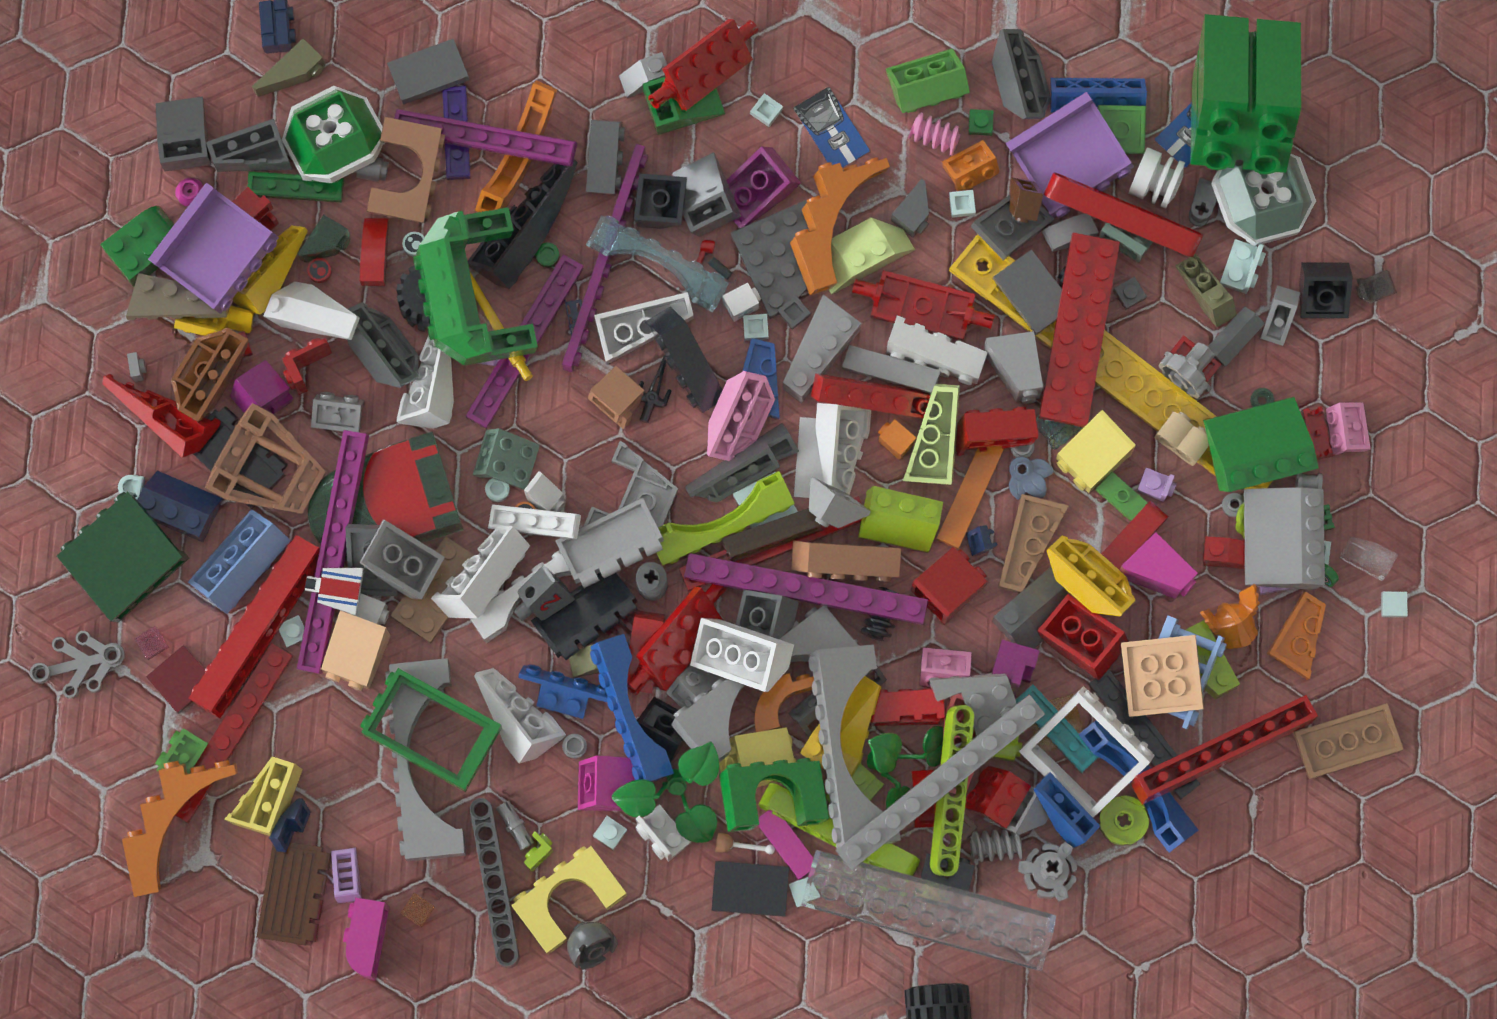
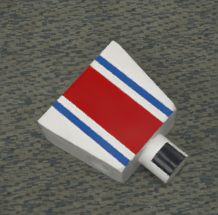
[305,568,364,615]

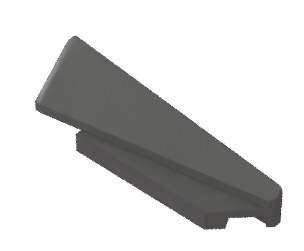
[685,423,799,502]

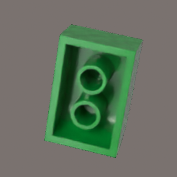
[100,206,174,287]

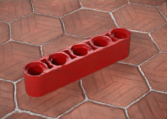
[1101,500,1169,570]

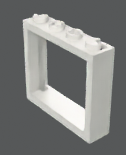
[1019,686,1155,817]

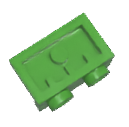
[155,728,208,773]

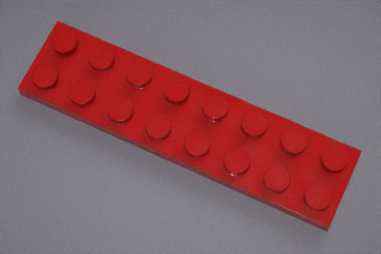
[1039,232,1120,427]

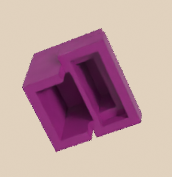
[230,360,293,414]
[992,640,1040,698]

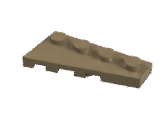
[126,273,230,320]

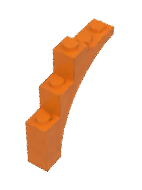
[790,157,890,296]
[122,760,238,897]

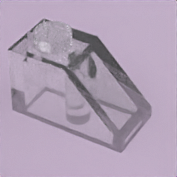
[1339,536,1398,581]

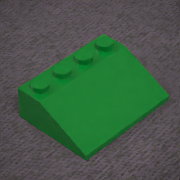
[1203,397,1319,492]

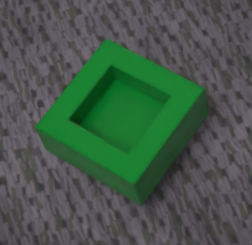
[968,109,994,136]

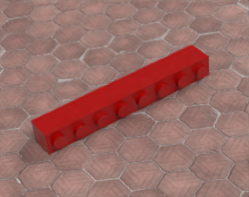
[189,535,320,719]
[1130,695,1318,805]

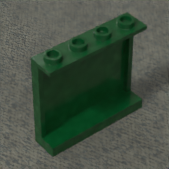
[56,491,190,623]

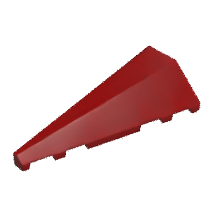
[102,374,221,458]

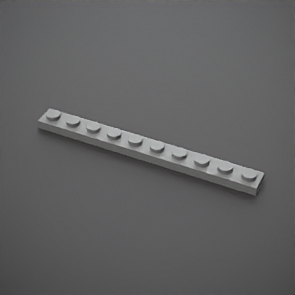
[835,695,1045,870]

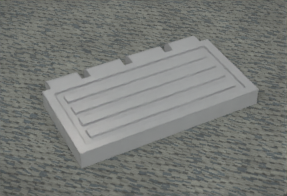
[555,498,664,588]

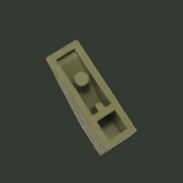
[252,39,325,97]

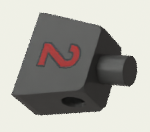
[514,565,575,621]

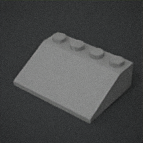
[1244,487,1325,590]

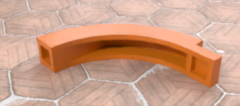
[475,80,558,212]

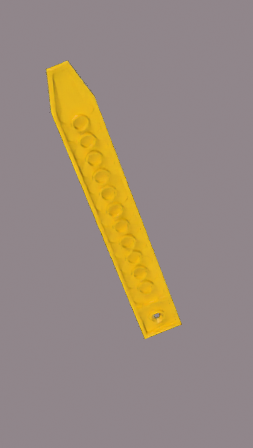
[949,234,1272,489]

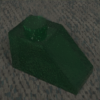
[298,214,350,263]

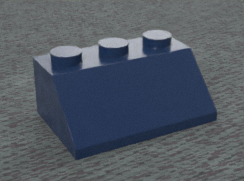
[137,470,223,542]

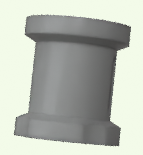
[1295,473,1323,489]

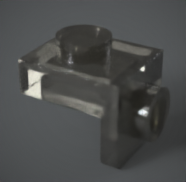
[1356,270,1397,304]

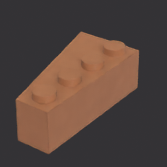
[791,541,901,582]

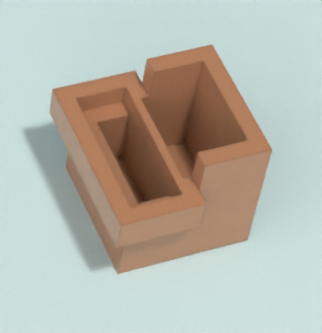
[588,366,644,429]

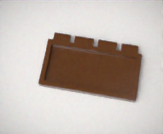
[256,842,331,946]

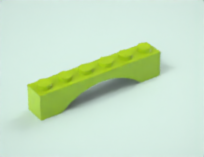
[657,471,795,566]

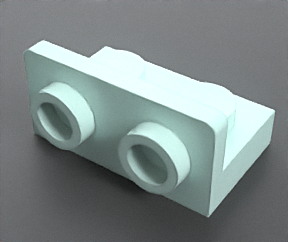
[1220,239,1266,294]

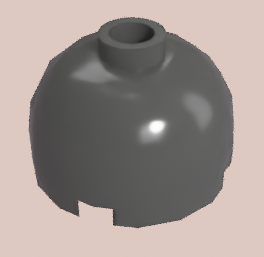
[567,922,618,970]

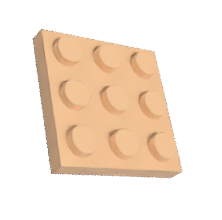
[1121,635,1204,717]

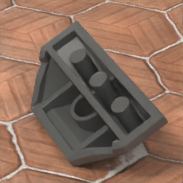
[992,29,1051,119]
[347,302,419,388]

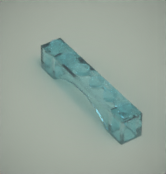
[586,215,729,312]

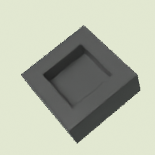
[1113,277,1147,311]
[777,295,811,330]

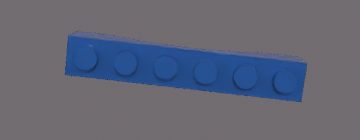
[590,634,674,782]
[1078,720,1199,852]

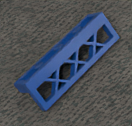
[1050,78,1147,113]

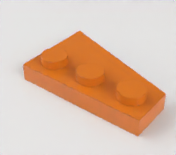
[1267,591,1326,680]

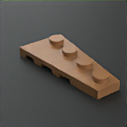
[998,494,1069,593]

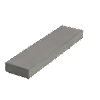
[842,345,941,394]

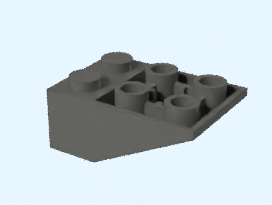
[156,96,212,172]
[672,152,741,237]

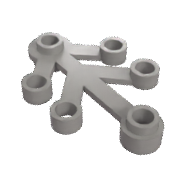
[30,631,125,699]

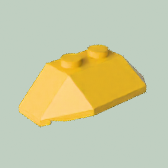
[1047,535,1135,616]

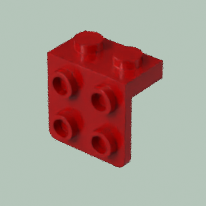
[282,338,332,395]
[965,766,1031,828]

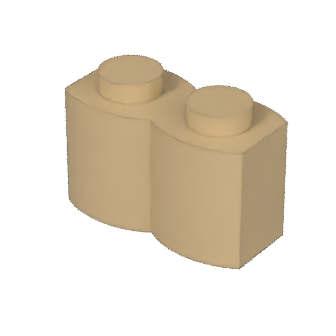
[1154,412,1209,466]

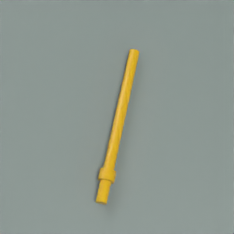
[469,270,533,381]

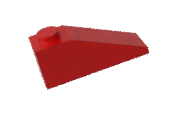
[1203,536,1245,569]

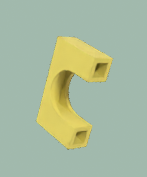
[511,846,627,955]

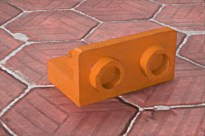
[942,140,1000,191]

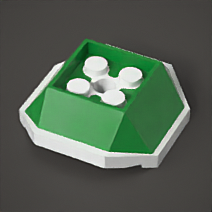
[282,86,385,183]

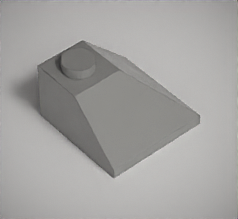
[809,477,871,528]
[983,786,1049,835]

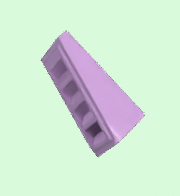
[331,848,362,903]

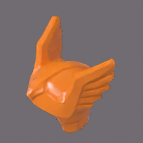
[1200,584,1260,649]

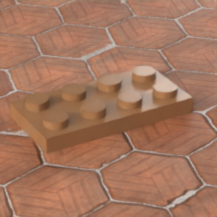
[390,537,474,644]
[1293,703,1404,780]

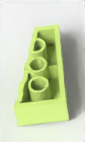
[903,384,960,485]

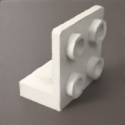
[636,804,691,862]

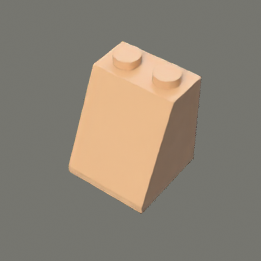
[321,610,391,691]

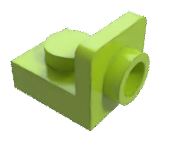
[524,832,554,872]

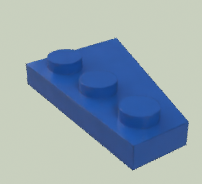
[742,338,780,420]

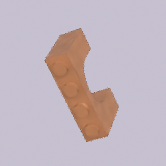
[366,117,445,223]

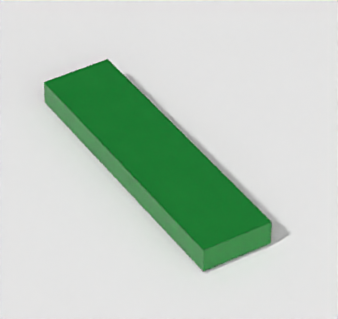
[247,171,344,203]

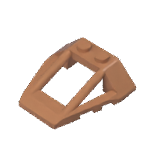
[205,403,325,514]

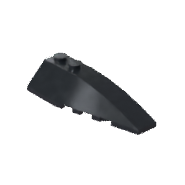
[468,160,578,289]

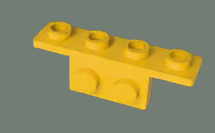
[174,306,254,336]

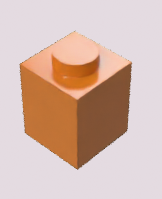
[878,419,916,460]

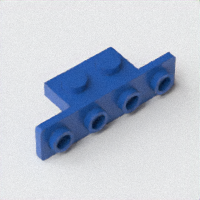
[518,665,608,719]

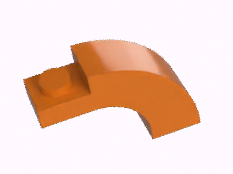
[755,673,814,732]

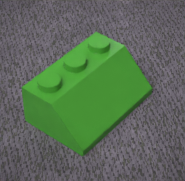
[886,48,970,113]

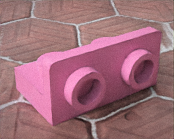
[1326,403,1371,455]
[920,648,972,688]

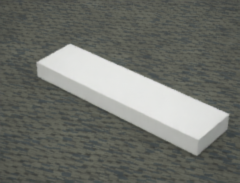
[488,505,581,539]

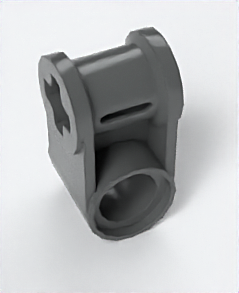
[1188,178,1217,227]

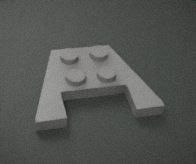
[583,441,678,527]
[929,674,1017,748]

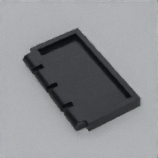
[193,406,288,509]
[531,572,638,660]

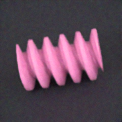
[908,112,961,156]

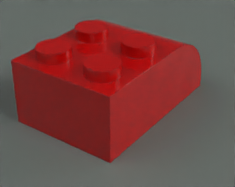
[1037,594,1128,680]

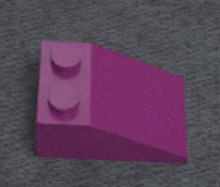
[726,146,801,228]

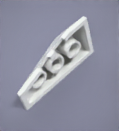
[264,282,360,340]
[474,668,566,764]

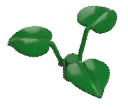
[867,726,944,809]
[612,741,719,843]

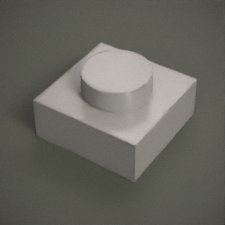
[127,352,147,382]

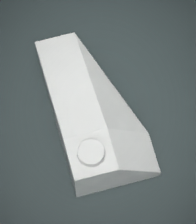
[396,335,454,429]
[815,403,871,495]

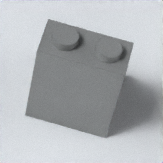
[983,331,1043,404]

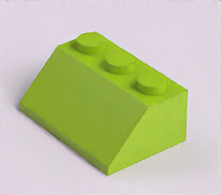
[858,486,943,553]

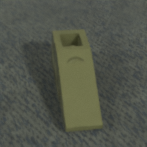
[1175,254,1237,327]

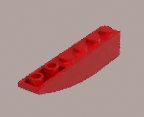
[811,373,931,418]

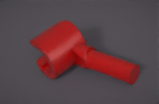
[693,240,715,271]

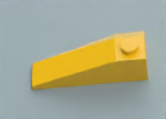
[232,225,308,314]
[800,676,881,777]

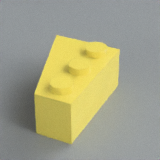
[225,757,303,836]

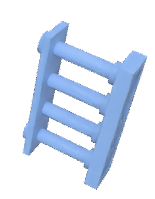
[1158,616,1227,729]

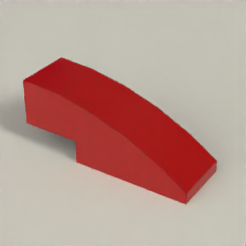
[359,218,389,286]

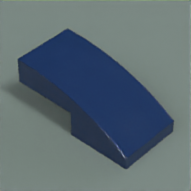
[269,798,311,852]

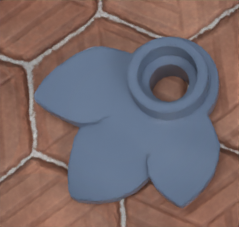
[1009,457,1054,500]

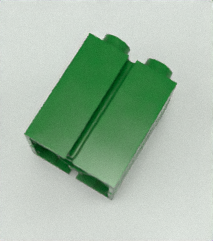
[1190,14,1301,174]

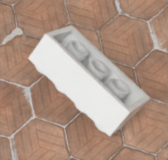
[690,618,794,692]

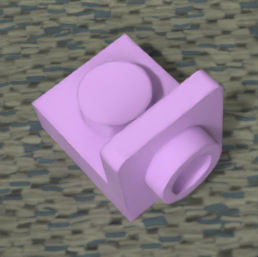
[1137,468,1176,502]

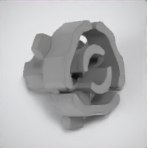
[1158,342,1214,399]
[1018,842,1077,901]

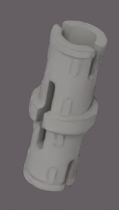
[496,801,534,851]

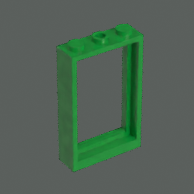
[360,668,502,792]

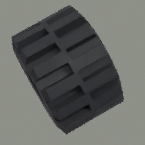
[396,265,431,332]
[904,983,972,1019]

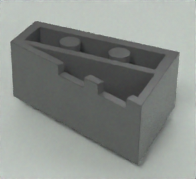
[206,119,292,172]

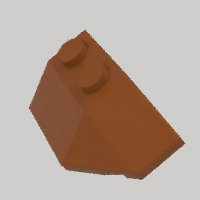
[171,328,249,422]

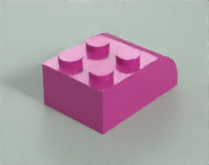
[343,897,390,980]

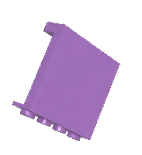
[1006,92,1134,218]
[148,183,279,314]

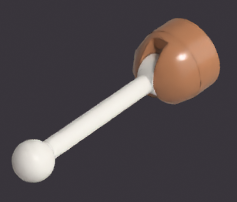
[715,832,775,854]

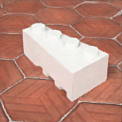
[594,292,694,365]
[886,315,988,385]

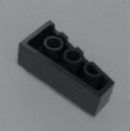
[646,306,723,413]

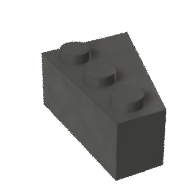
[586,119,625,194]

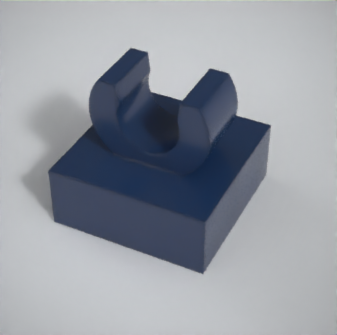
[966,525,998,556]

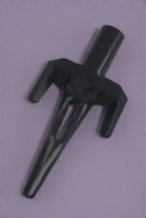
[639,355,672,423]

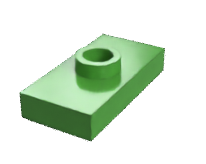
[1095,472,1148,521]

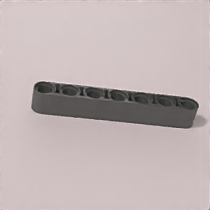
[470,798,520,968]

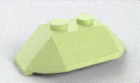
[829,218,915,295]

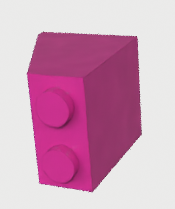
[1120,532,1198,599]
[578,756,635,811]

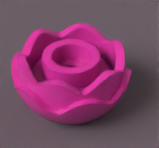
[175,178,204,207]

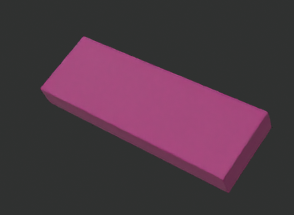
[758,810,819,880]

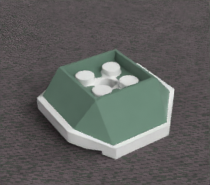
[1211,154,1316,246]

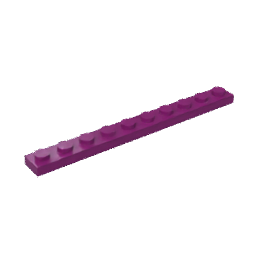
[562,144,648,372]
[297,430,369,674]
[684,553,928,625]

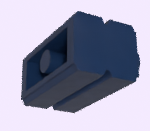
[259,0,297,54]

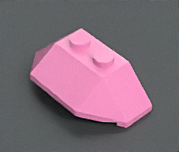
[707,371,775,461]

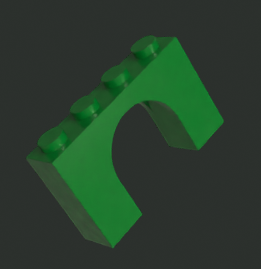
[719,758,829,832]

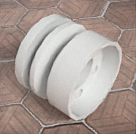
[1128,147,1185,209]

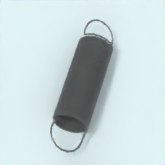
[704,254,736,283]

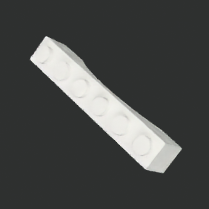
[470,550,572,643]

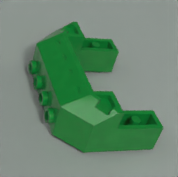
[413,207,538,366]

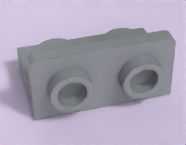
[311,392,364,432]

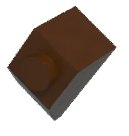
[1009,177,1043,223]

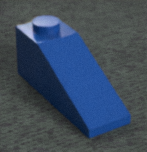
[1033,772,1100,848]

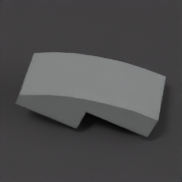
[1042,214,1099,252]

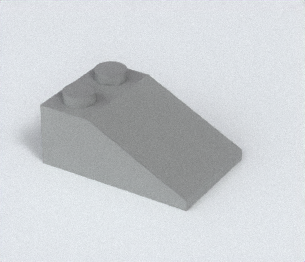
[360,520,445,599]

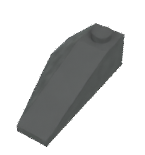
[992,567,1069,649]

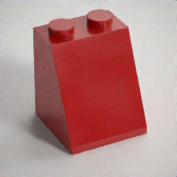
[911,547,988,625]

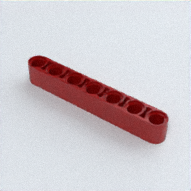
[1043,172,1203,257]

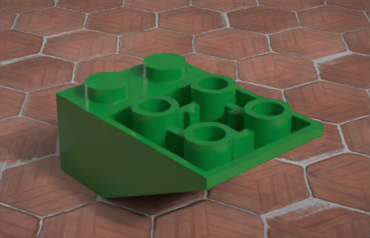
[642,76,725,135]

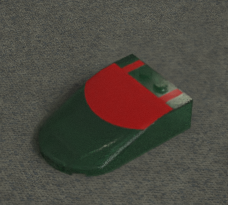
[308,431,464,560]

